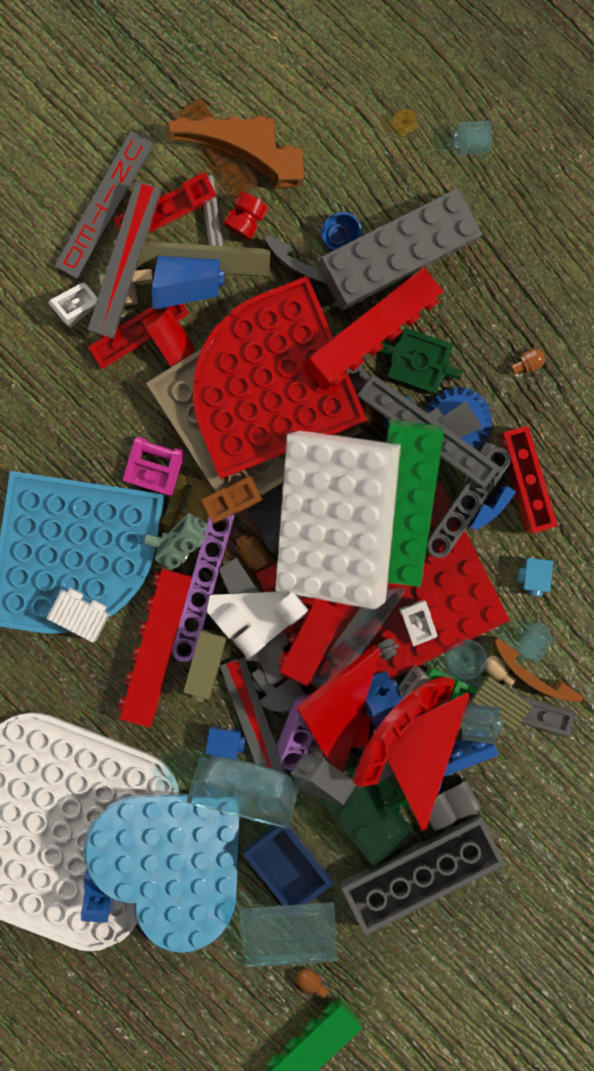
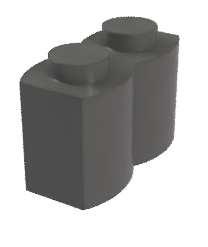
[429,777,481,832]

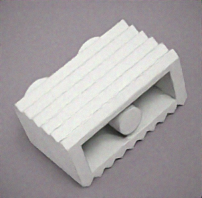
[47,588,110,642]

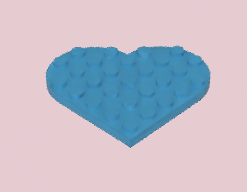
[84,793,240,952]

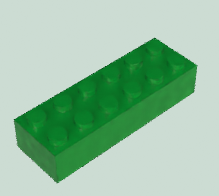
[386,419,444,587]

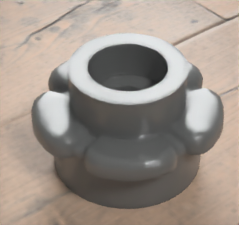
[376,638,399,661]

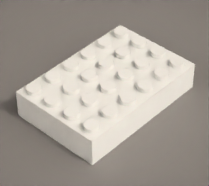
[276,431,400,609]

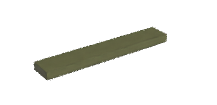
[114,239,270,276]

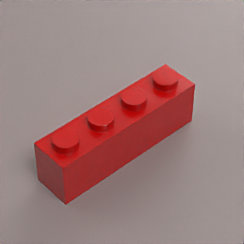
[497,425,558,534]

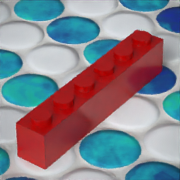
[303,267,444,389]
[118,568,193,728]

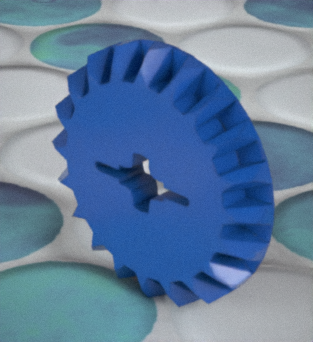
[426,387,492,449]

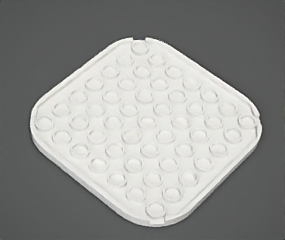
[0,713,180,951]

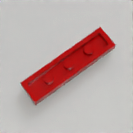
[88,304,190,370]

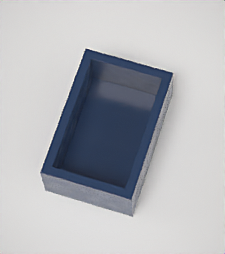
[243,816,333,916]

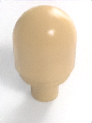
[483,656,516,687]

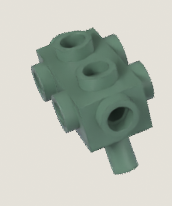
[144,513,207,571]

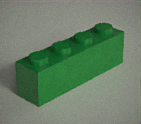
[266,998,362,1071]

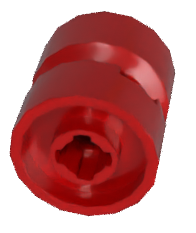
[222,191,269,241]

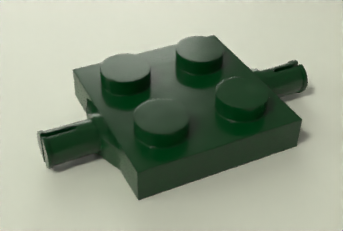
[378,327,464,394]

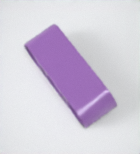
[277,694,313,770]

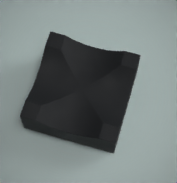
[246,484,284,551]

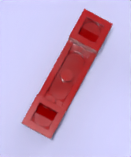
[114,172,217,234]

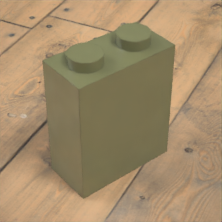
[183,628,228,702]

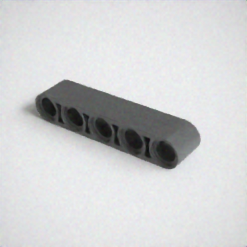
[426,448,510,558]

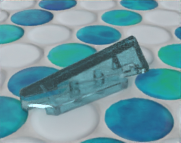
[312,587,406,687]

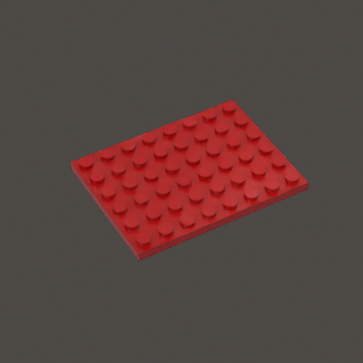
[256,482,510,692]

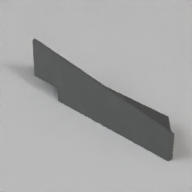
[220,558,289,685]

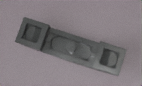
[265,235,329,288]

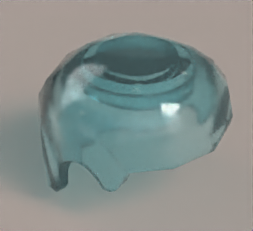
[445,639,487,681]

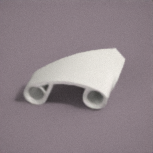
[207,591,308,659]

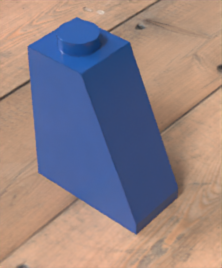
[152,256,225,309]

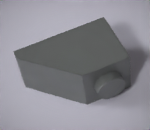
[291,753,356,805]

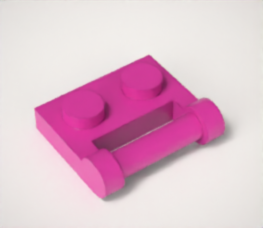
[123,437,186,495]

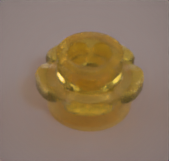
[392,109,417,135]

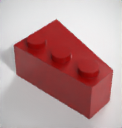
[276,598,346,688]

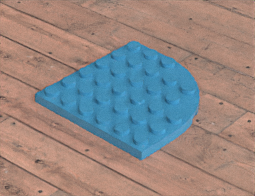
[0,471,165,634]

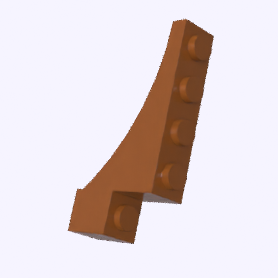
[167,116,304,188]

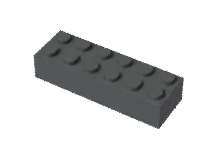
[317,188,483,311]
[341,812,506,936]

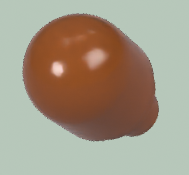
[510,348,545,375]
[295,968,329,999]

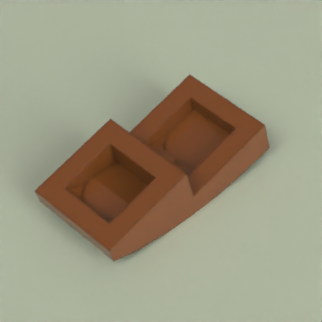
[201,476,263,524]

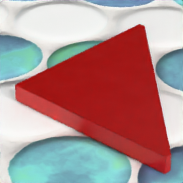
[295,645,381,773]
[387,693,469,831]

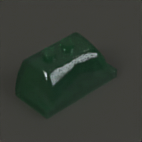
[319,752,417,866]

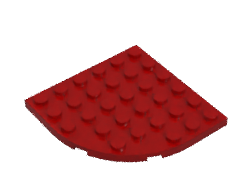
[193,276,367,480]

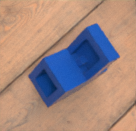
[81,869,114,922]

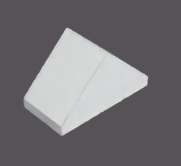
[48,282,98,328]
[399,599,438,646]

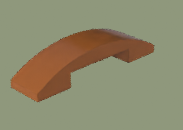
[492,637,584,702]

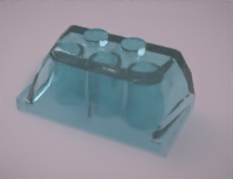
[187,755,299,829]

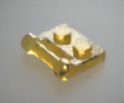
[160,474,216,534]

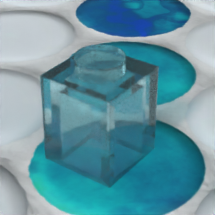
[453,120,493,156]
[513,621,555,664]
[462,703,504,744]

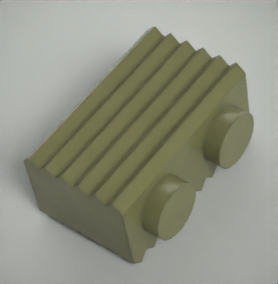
[469,675,532,732]

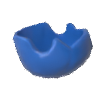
[320,212,362,251]

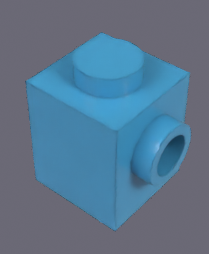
[517,558,553,596]

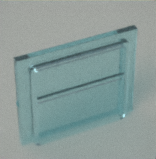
[239,903,338,967]

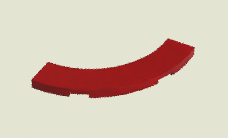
[353,676,455,787]

